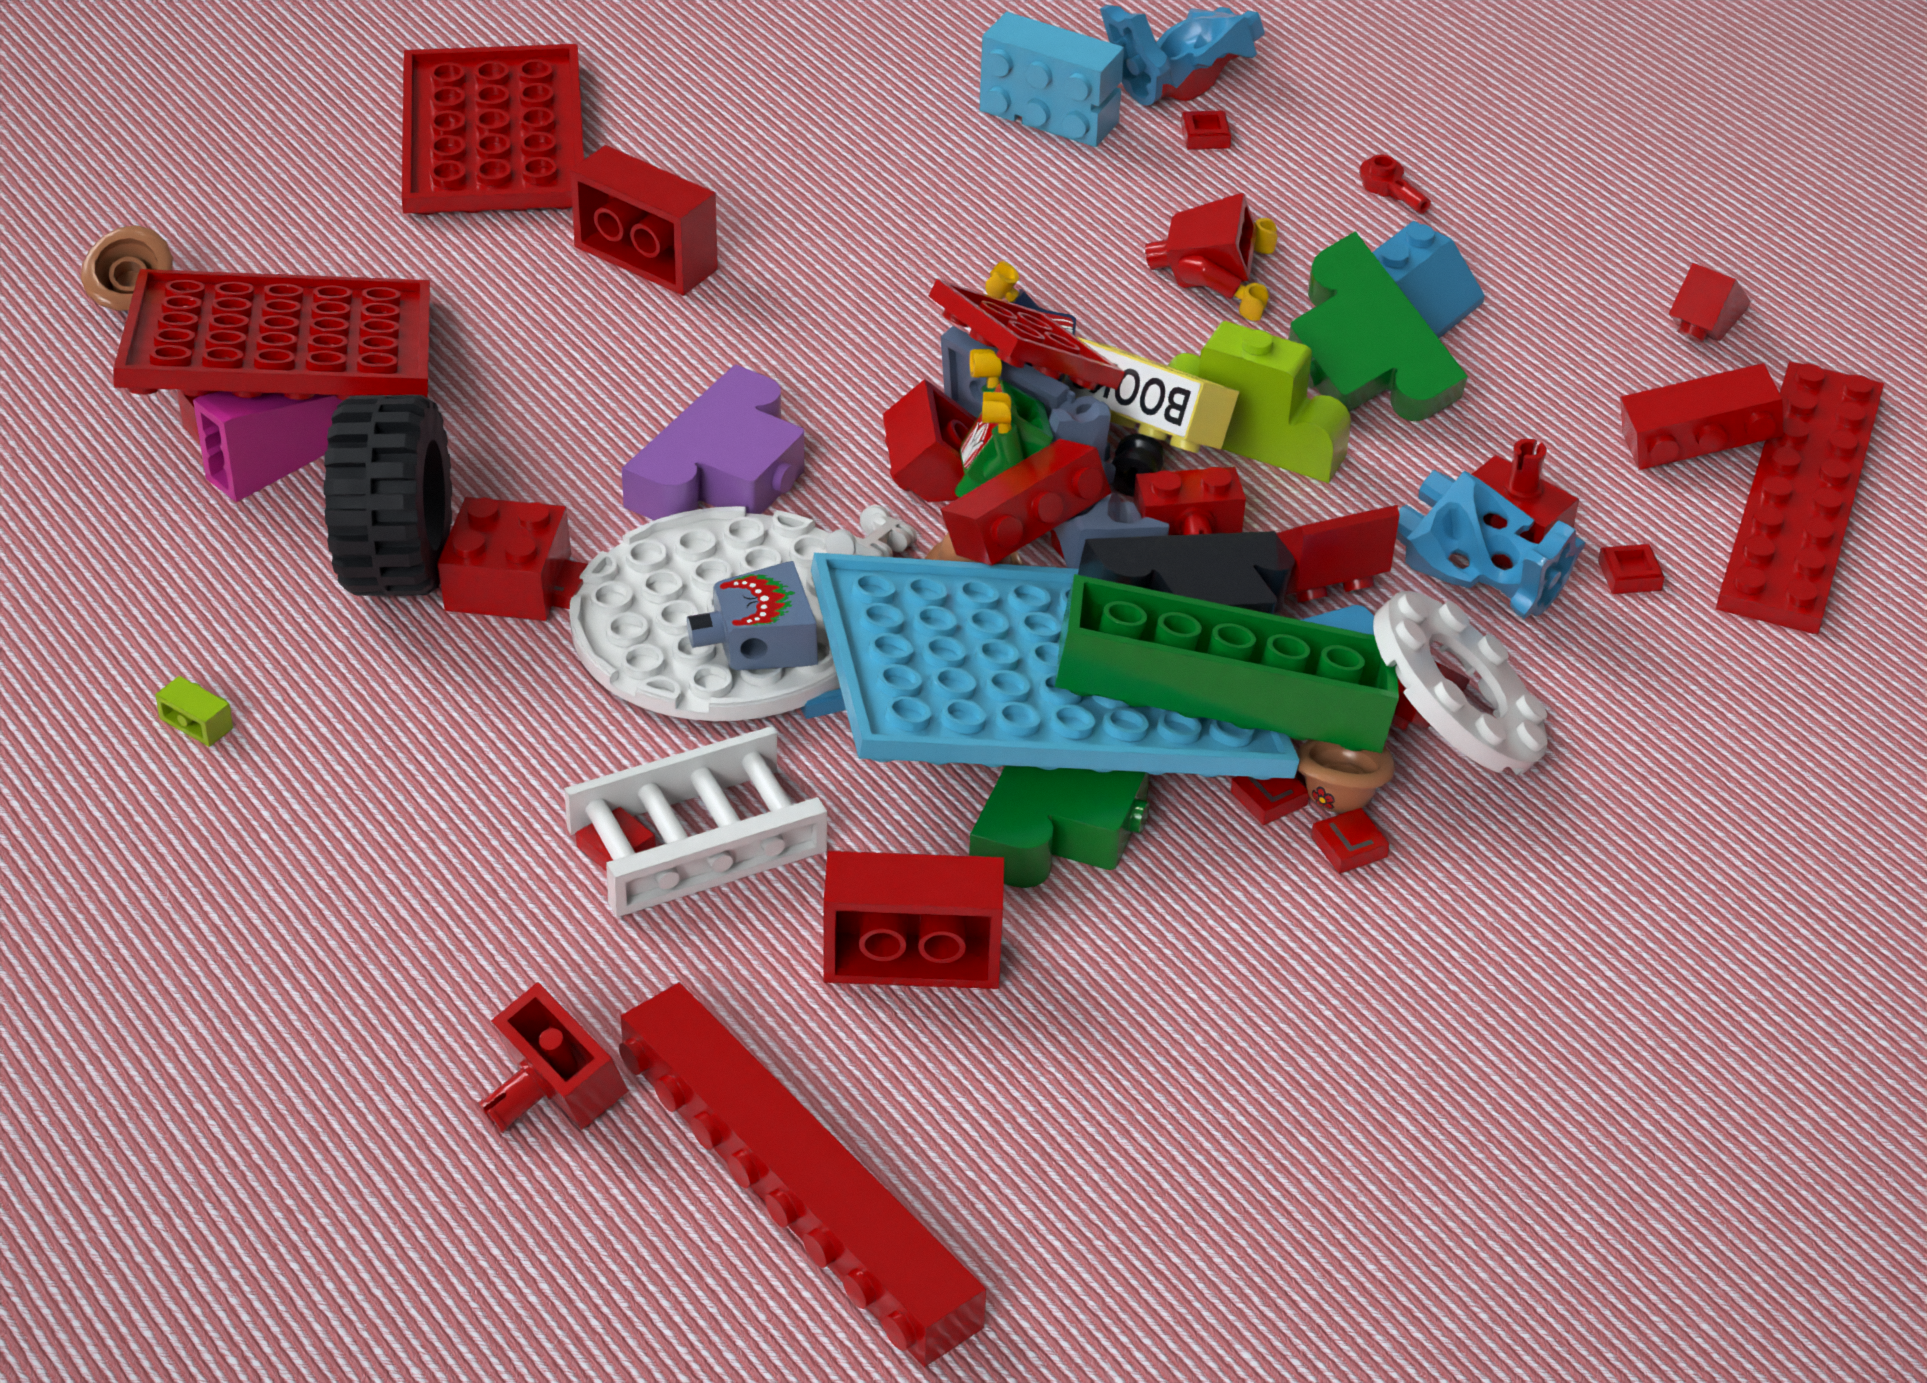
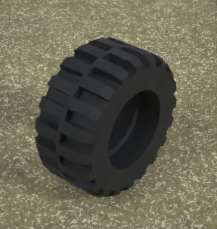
[324,395,452,596]

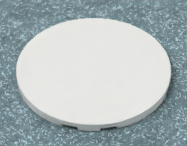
[569,506,840,721]

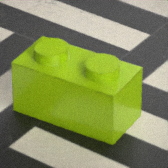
[155,676,233,747]

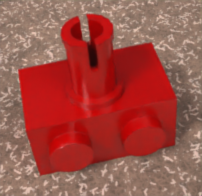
[1471,438,1579,544]
[1133,467,1246,535]
[477,982,629,1133]

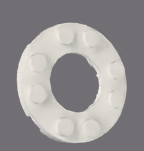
[1373,591,1547,775]

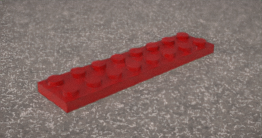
[1715,361,1884,635]

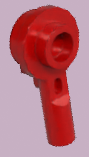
[1359,155,1431,214]

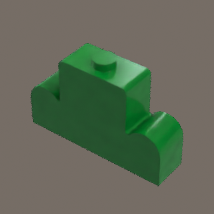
[1288,231,1468,421]
[969,765,1150,888]

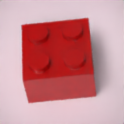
[437,497,572,621]

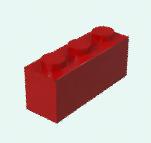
[1620,363,1783,470]
[940,439,1111,566]

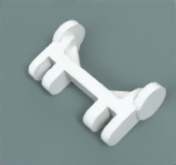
[825,505,917,557]

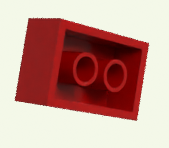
[570,145,718,296]
[823,851,1004,989]

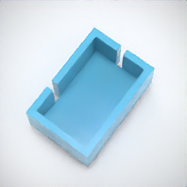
[979,11,1124,147]

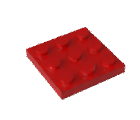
[928,279,1125,390]

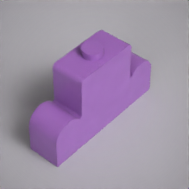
[622,364,804,520]

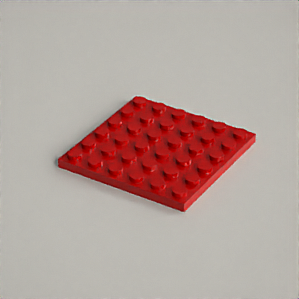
[113,269,430,401]

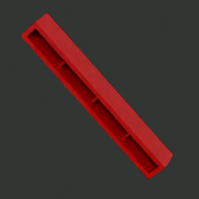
[619,982,987,1368]

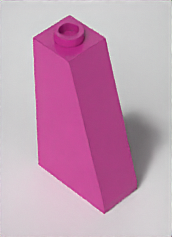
[193,391,343,502]

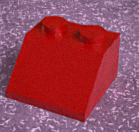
[882,379,977,502]
[1276,505,1400,603]

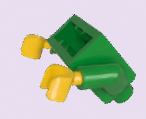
[954,349,1054,498]

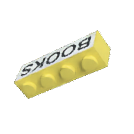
[1062,337,1239,453]

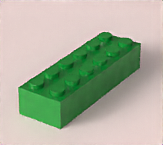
[1054,574,1399,753]

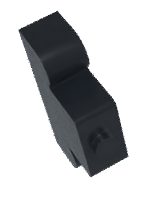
[1077,531,1295,614]

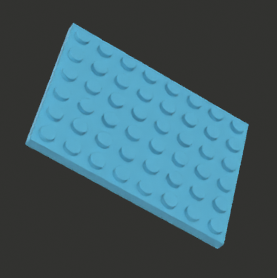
[811,553,1300,780]

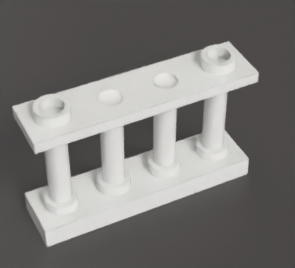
[564,726,827,917]

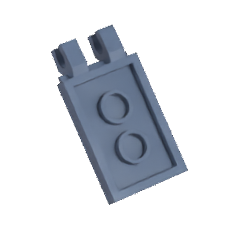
[940,326,1110,462]

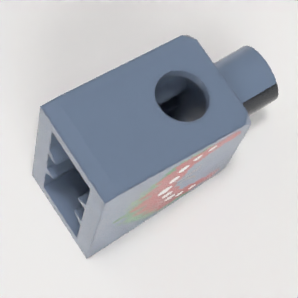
[687,561,818,670]

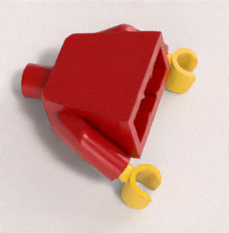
[1145,193,1278,321]

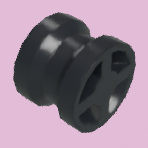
[1111,433,1165,497]

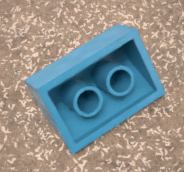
[1372,221,1485,338]

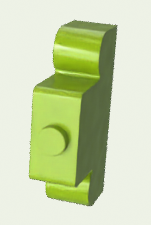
[1167,321,1351,483]

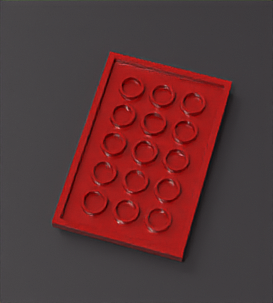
[401,44,584,215]

